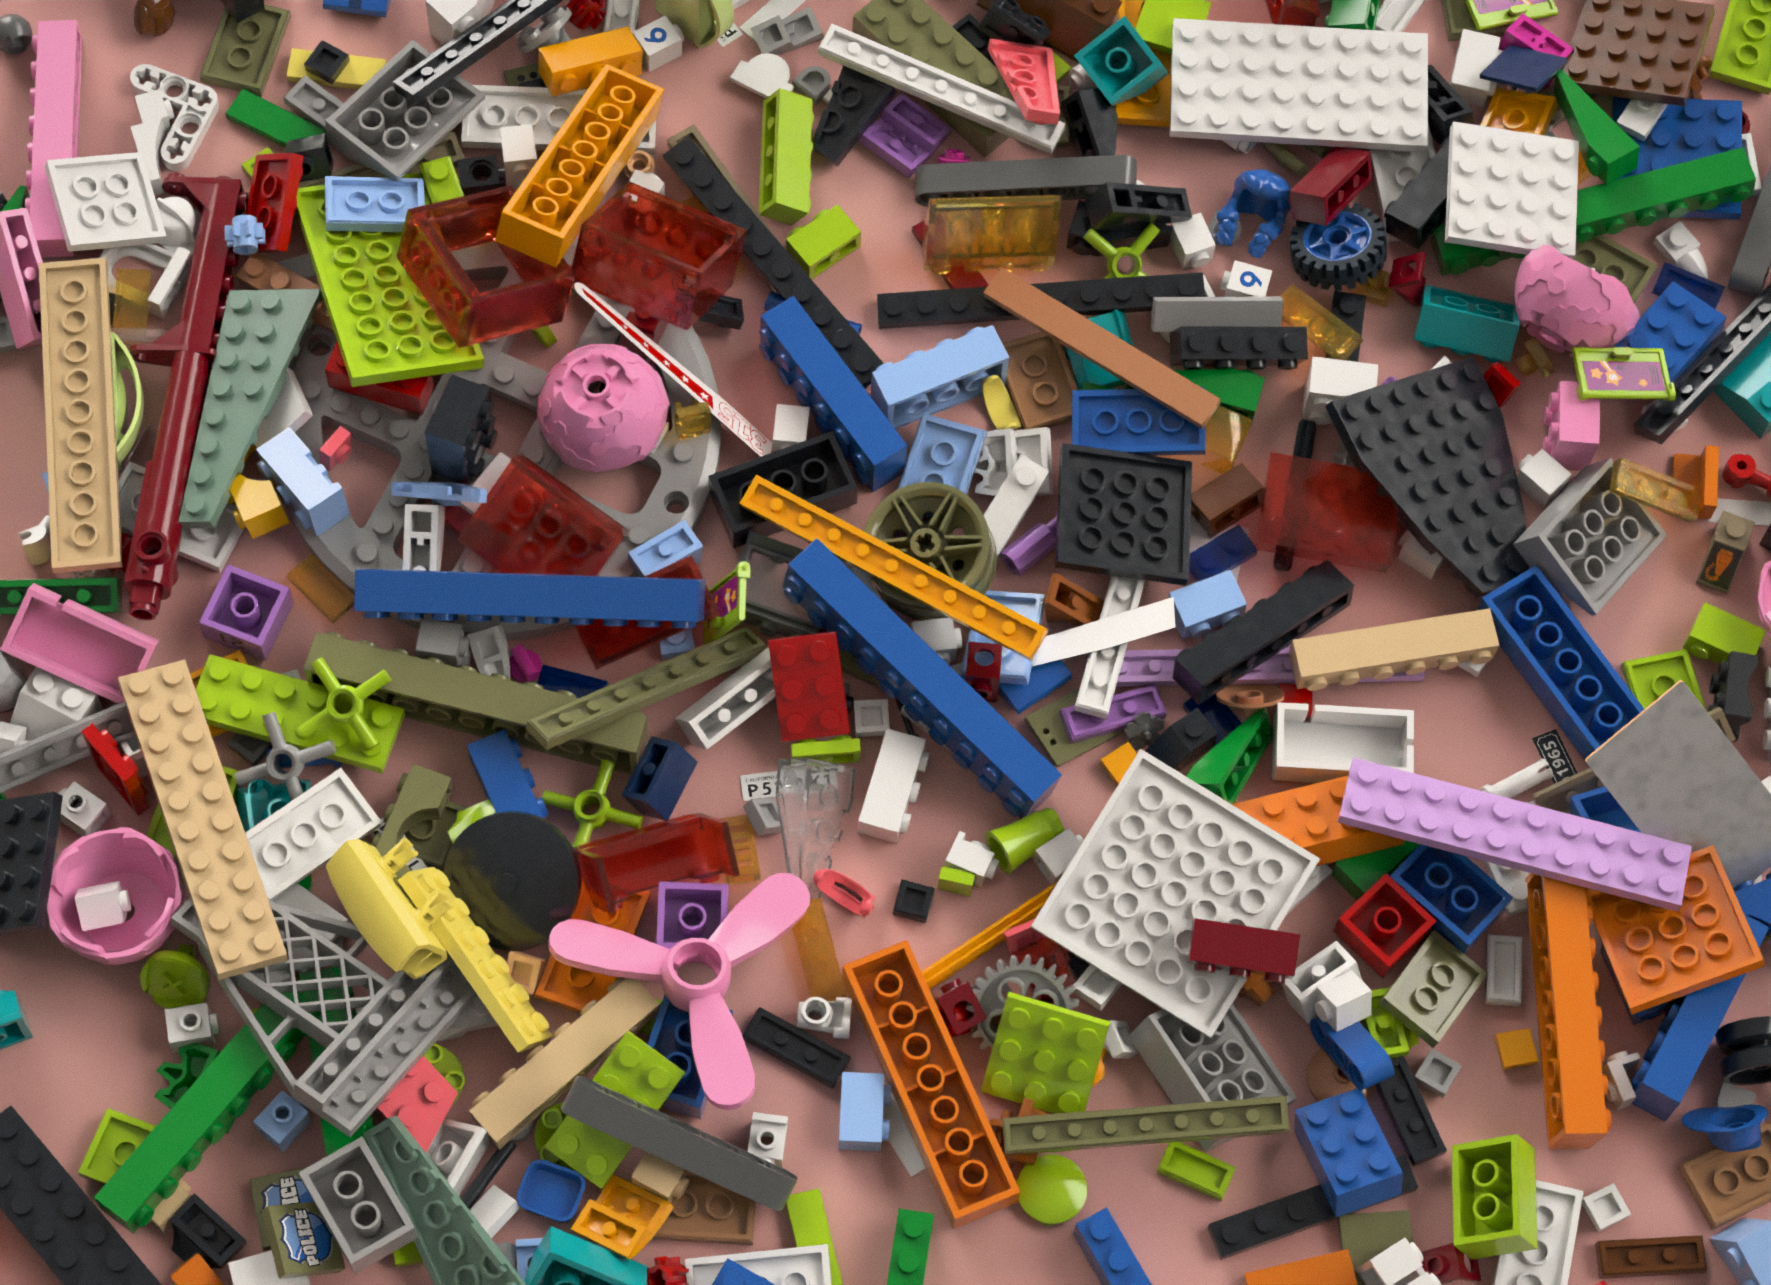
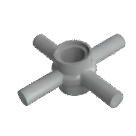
[235,712,336,801]

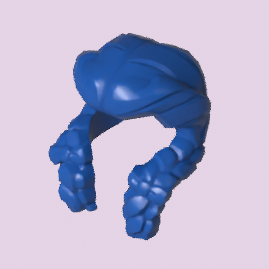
[1216,169,1291,258]

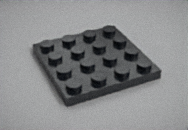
[1055,443,1192,586]
[0,791,63,936]

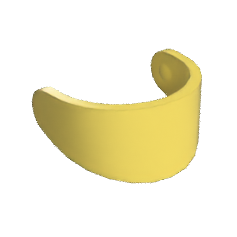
[982,375,1021,430]

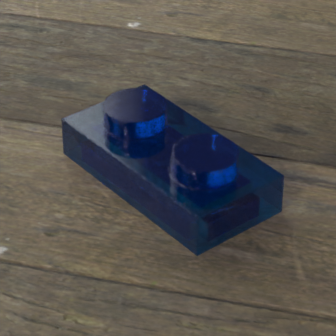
[1189,524,1258,582]

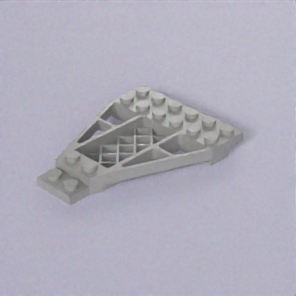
[171,898,477,1137]

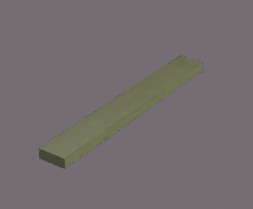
[526,626,767,750]
[1002,1096,1290,1156]

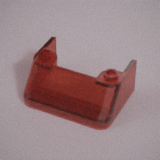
[573,813,740,913]

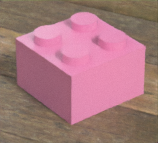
[1542,381,1600,471]

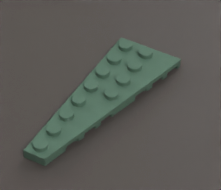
[179,289,324,528]
[363,1116,527,1285]

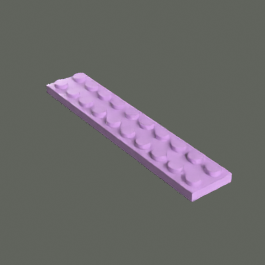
[1338,758,1692,912]

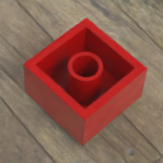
[1333,873,1436,979]

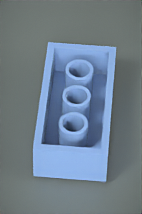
[870,325,1009,430]

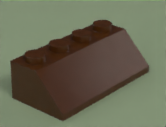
[976,0,1122,63]

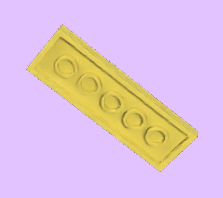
[398,867,553,1053]

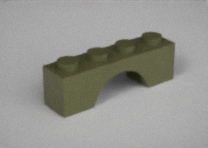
[371,764,453,879]

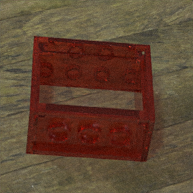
[568,181,747,330]
[396,185,575,348]

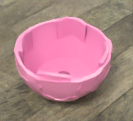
[1514,245,1640,358]
[537,344,670,473]
[47,827,185,965]

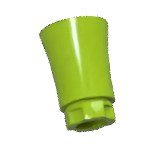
[985,807,1065,874]

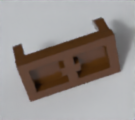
[1191,463,1264,539]

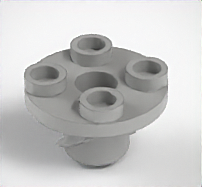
[516,6,572,54]

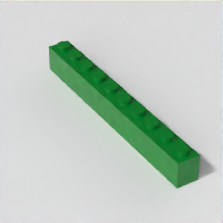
[1431,147,1756,276]

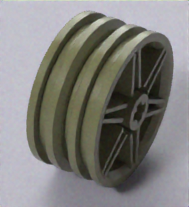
[864,482,997,621]

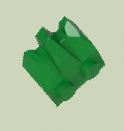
[154,1043,236,1134]

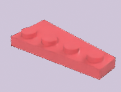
[987,38,1060,125]

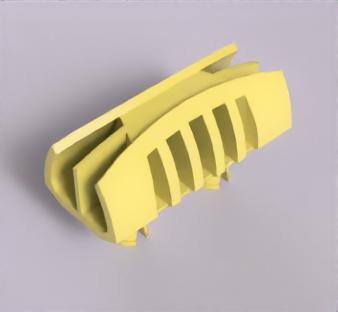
[326,837,454,980]

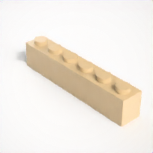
[1289,608,1500,691]
[469,977,660,1150]

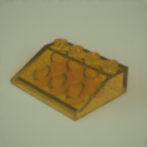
[922,195,1061,274]

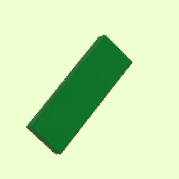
[226,89,326,148]

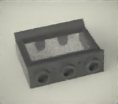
[738,531,844,637]

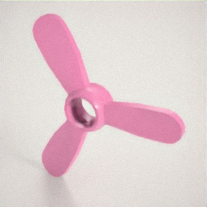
[549,873,810,1110]

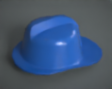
[1681,1104,1768,1152]

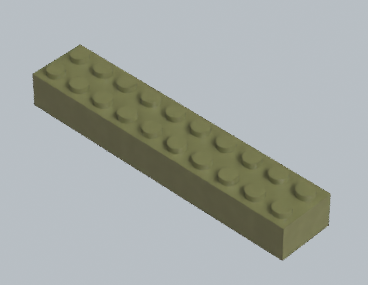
[304,632,649,775]

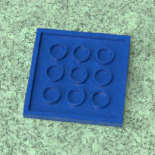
[1612,96,1742,220]

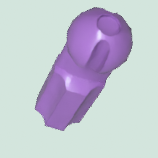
[1000,511,1057,576]

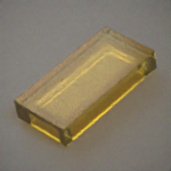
[113,268,151,337]
[287,554,355,624]

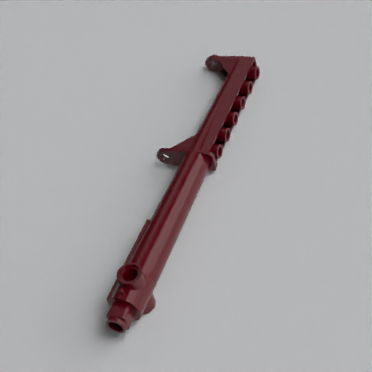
[124,172,249,621]

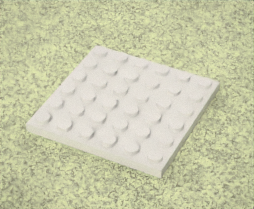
[1031,749,1320,1038]

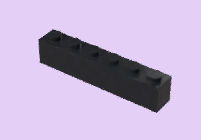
[1173,559,1354,705]

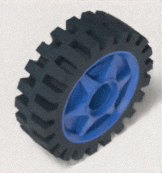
[1290,203,1387,291]

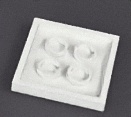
[44,152,166,252]

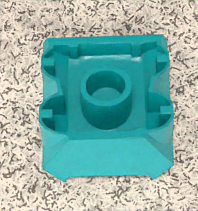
[1064,309,1133,390]
[235,779,311,833]

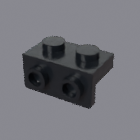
[977,0,1051,46]

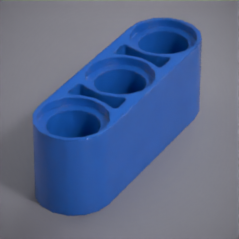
[1310,1017,1394,1091]

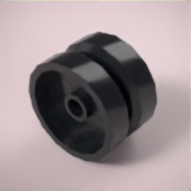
[1715,1016,1771,1085]

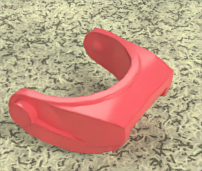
[812,869,875,918]

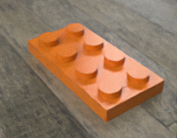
[535,869,651,1014]

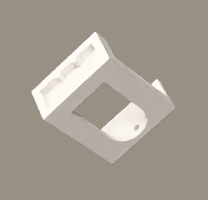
[96,244,192,319]

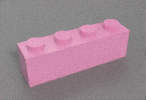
[0,208,43,349]

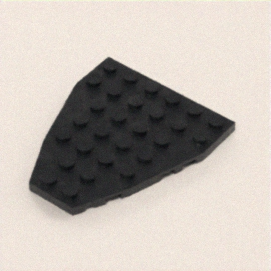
[1325,356,1530,598]

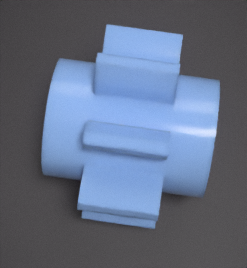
[224,215,266,255]

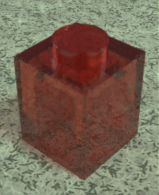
[1011,937,1070,993]

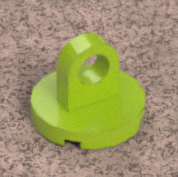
[139,943,211,1009]

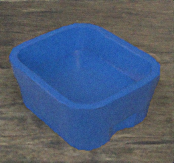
[516,1159,586,1224]

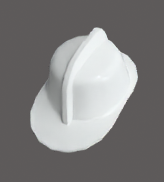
[156,196,201,256]

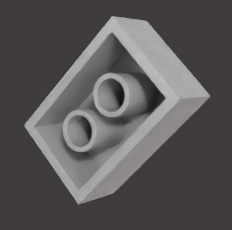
[299,1137,418,1274]

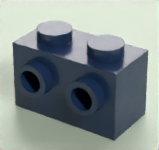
[621,736,698,821]

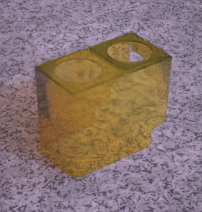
[1201,405,1253,474]

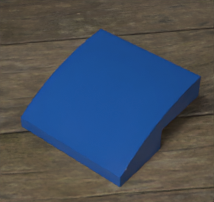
[998,660,1073,714]

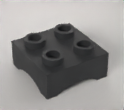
[1707,651,1758,742]

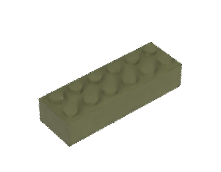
[852,0,1016,158]

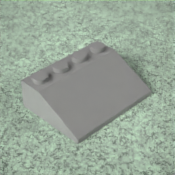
[325,40,485,181]
[1513,457,1667,616]
[1128,1003,1297,1152]

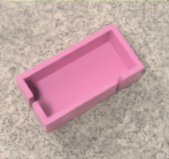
[0,583,159,704]

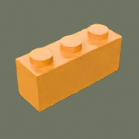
[538,26,643,97]

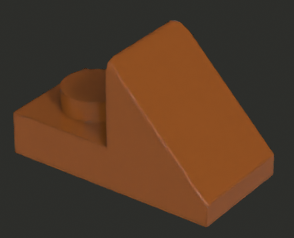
[1044,573,1104,627]

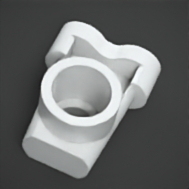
[797,997,852,1039]

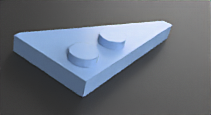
[391,482,487,506]

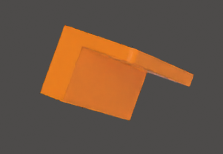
[1671,445,1719,519]

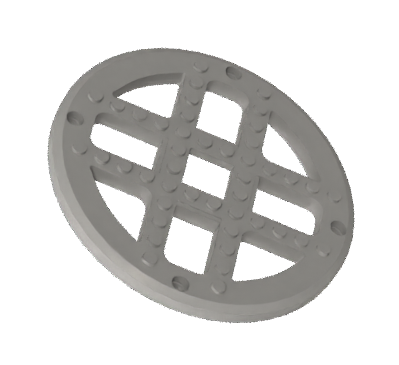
[286,227,721,641]

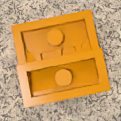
[571,1175,674,1260]

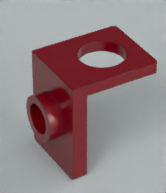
[1388,252,1426,307]
[965,642,1002,703]
[937,978,987,1034]
[1421,1243,1481,1284]

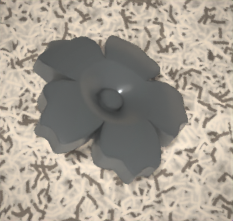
[1124,711,1164,751]

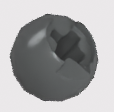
[0,14,33,54]

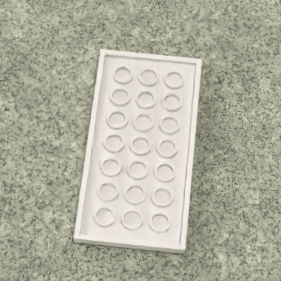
[1169,18,1428,152]

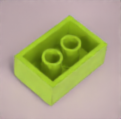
[1452,1134,1538,1259]

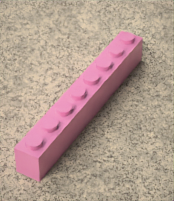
[25,20,82,258]

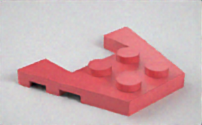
[376,1056,458,1153]

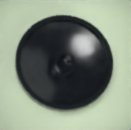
[444,811,582,951]

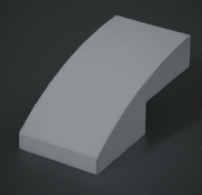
[750,6,824,55]

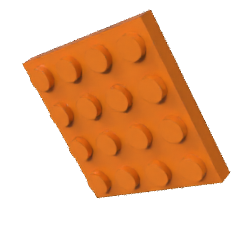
[1586,845,1765,1014]

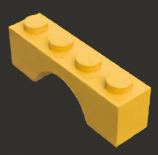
[228,445,290,539]

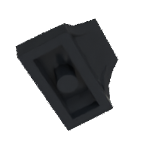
[169,1193,247,1269]

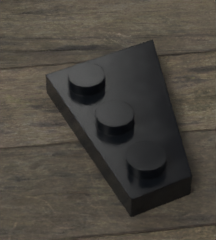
[812,64,896,167]

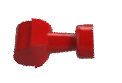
[1722,453,1771,498]

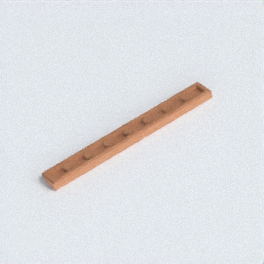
[983,268,1221,429]

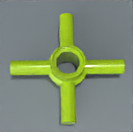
[1083,223,1160,279]
[298,657,392,751]
[542,760,643,860]

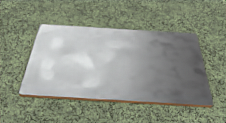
[1585,680,1771,890]

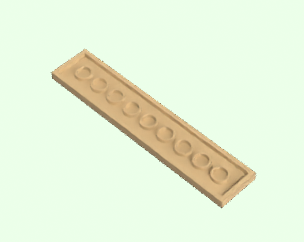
[39,257,123,573]
[118,660,287,980]

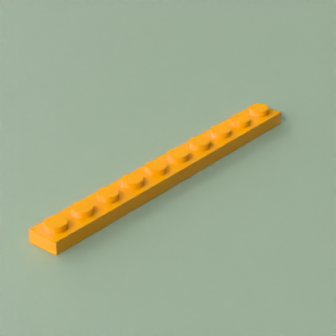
[739,475,1048,661]

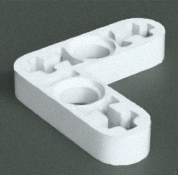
[130,64,219,171]

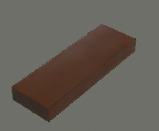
[1595,1235,1707,1279]

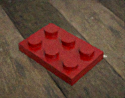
[246,153,304,253]
[768,631,851,742]
[81,723,149,816]

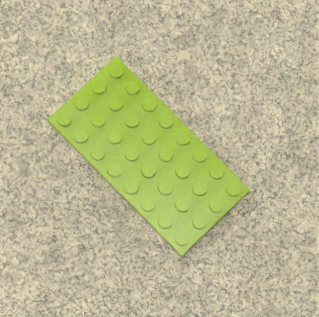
[296,172,484,387]

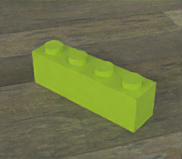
[759,88,814,225]

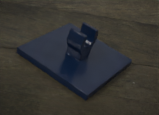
[1480,45,1567,94]

